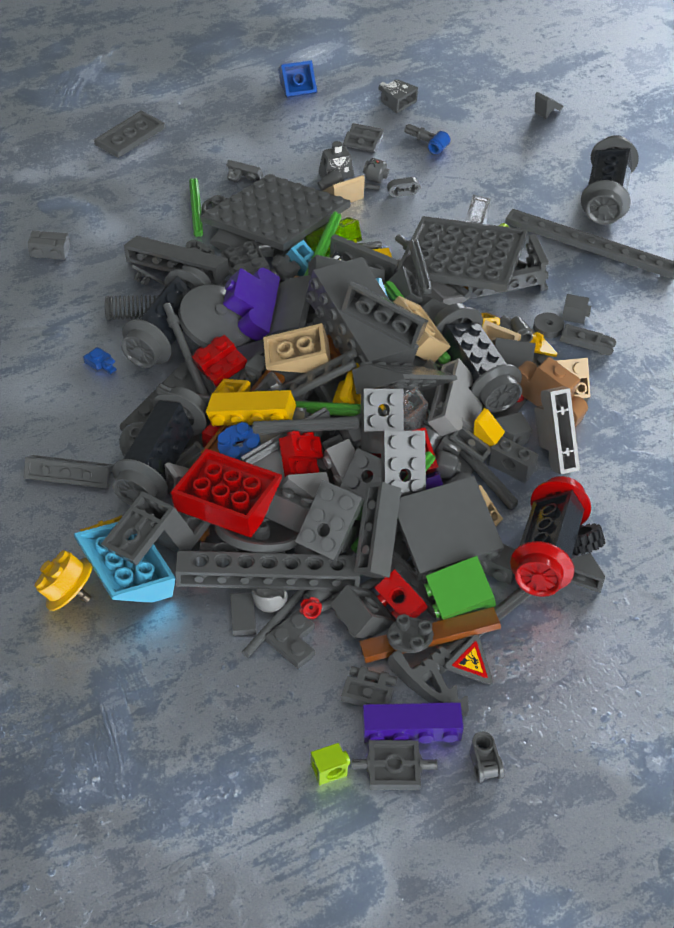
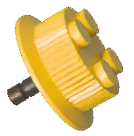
[34,550,93,611]

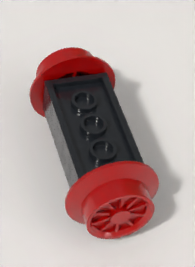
[510,476,592,597]

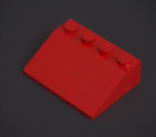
[171,449,282,538]

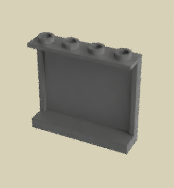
[397,476,504,581]

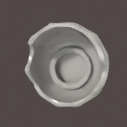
[252,589,288,613]

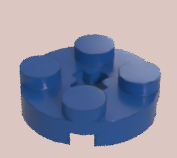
[218,422,261,460]

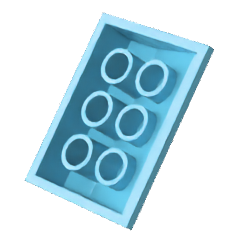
[74,522,176,603]

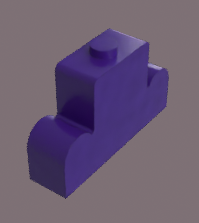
[223,268,280,341]

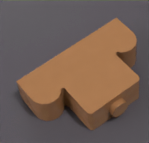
[519,357,588,427]

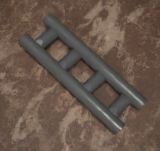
[284,349,358,398]

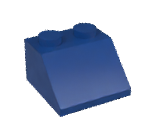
[278,60,317,97]

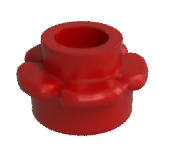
[300,597,322,619]

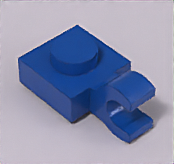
[83,347,117,374]

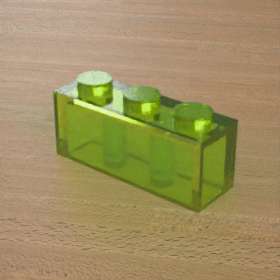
[306,217,362,257]

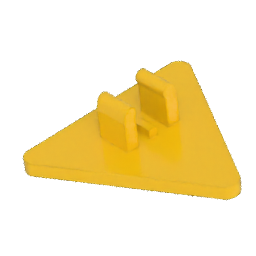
[530,332,558,357]

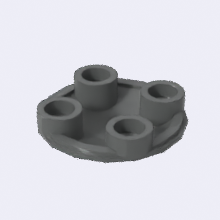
[387,614,434,653]

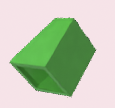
[424,556,496,620]

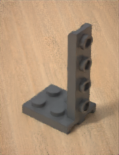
[468,234,549,299]

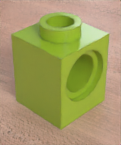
[310,743,350,785]

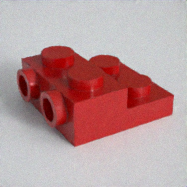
[192,334,247,387]
[279,431,323,477]

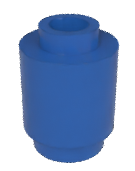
[428,131,451,154]

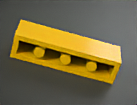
[206,390,296,426]

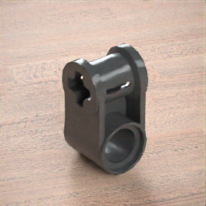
[470,731,504,783]

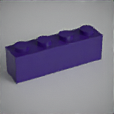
[362,702,463,743]

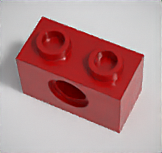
[374,569,428,618]

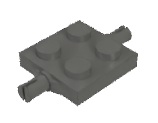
[352,740,437,790]

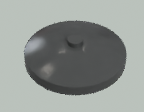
[178,285,251,348]
[215,519,299,553]

